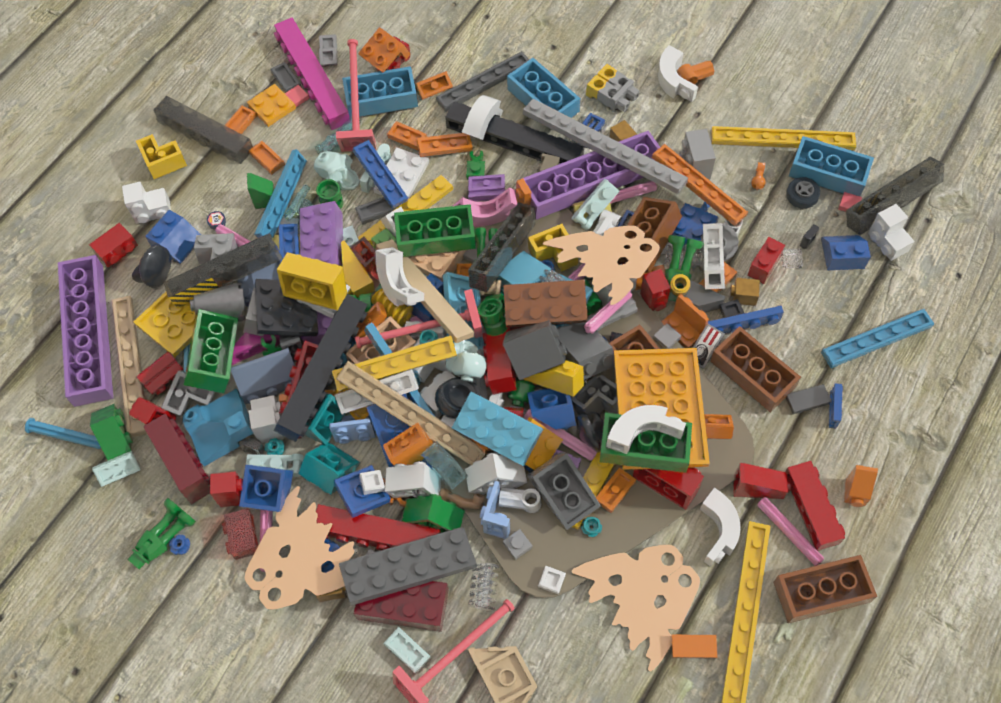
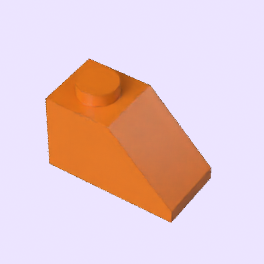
[844,465,878,507]

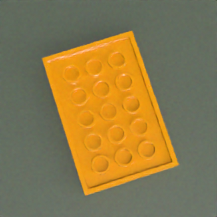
[614,348,710,470]

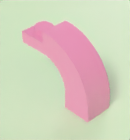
[452,188,517,227]

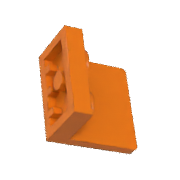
[358,27,410,73]
[661,294,709,348]
[383,422,438,465]

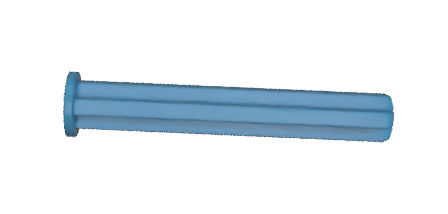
[25,418,101,449]

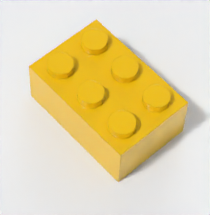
[277,252,347,311]

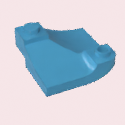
[183,388,253,467]

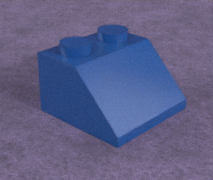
[145,210,201,264]
[821,235,871,271]
[527,388,576,430]
[239,465,293,512]

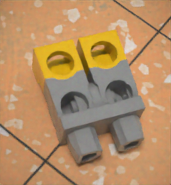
[586,64,640,112]

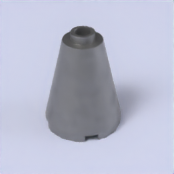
[190,283,245,321]

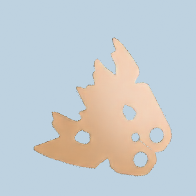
[543,226,660,305]
[245,486,354,610]
[572,545,700,671]

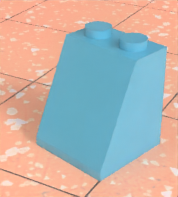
[495,251,555,288]

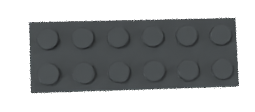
[339,527,477,606]

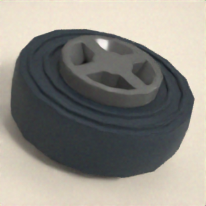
[786,177,820,209]

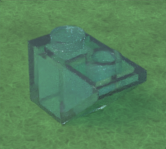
[421,441,468,490]

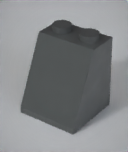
[503,320,567,380]
[557,321,615,380]

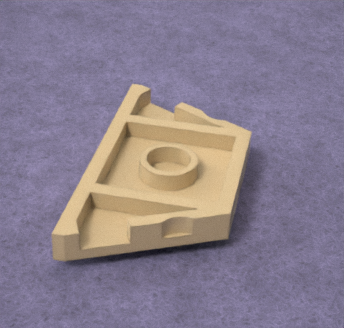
[468,646,537,703]

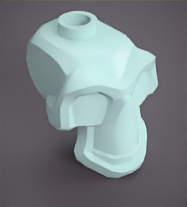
[314,151,360,190]
[446,340,486,382]

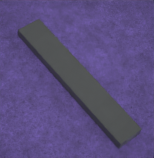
[436,51,529,112]

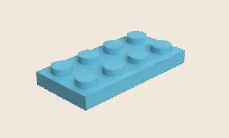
[443,272,484,350]
[452,392,543,466]

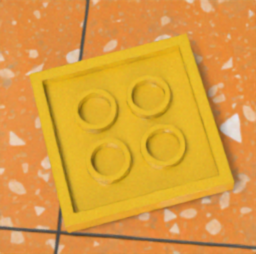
[133,282,197,358]

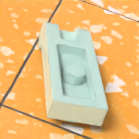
[359,144,391,193]
[572,178,619,230]
[246,454,304,477]

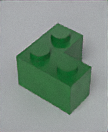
[90,403,133,460]
[402,494,464,533]

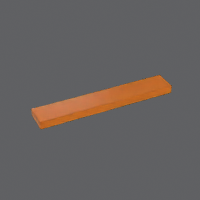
[651,144,748,226]

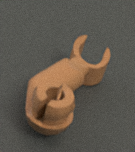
[439,488,485,509]

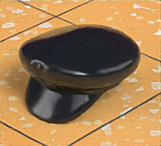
[132,245,172,288]
[435,377,481,419]
[576,412,604,453]

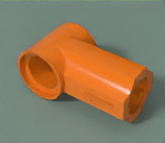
[677,61,715,85]

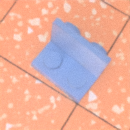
[329,415,375,444]
[480,481,510,539]

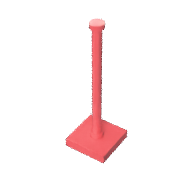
[336,39,376,152]
[355,289,482,349]
[392,599,515,703]

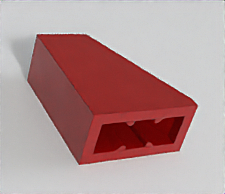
[733,463,791,499]

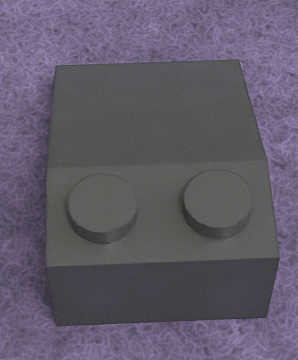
[527,452,601,530]

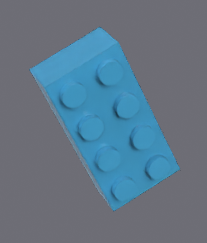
[507,58,581,118]
[342,66,418,118]
[788,136,874,196]

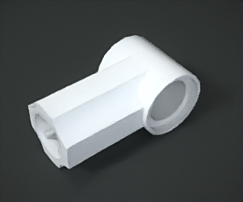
[593,209,622,236]
[499,487,541,513]

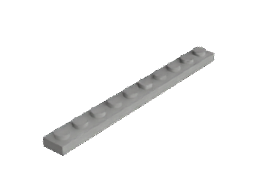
[523,99,688,194]

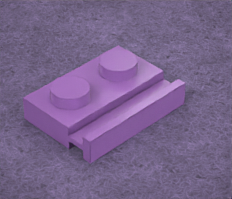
[468,174,505,201]

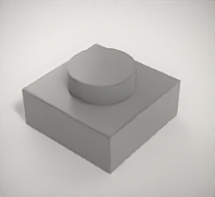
[503,529,533,560]

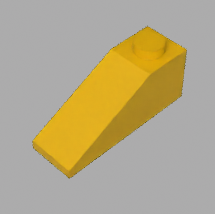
[341,240,375,297]
[524,360,584,397]

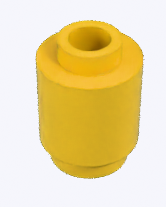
[670,274,690,296]

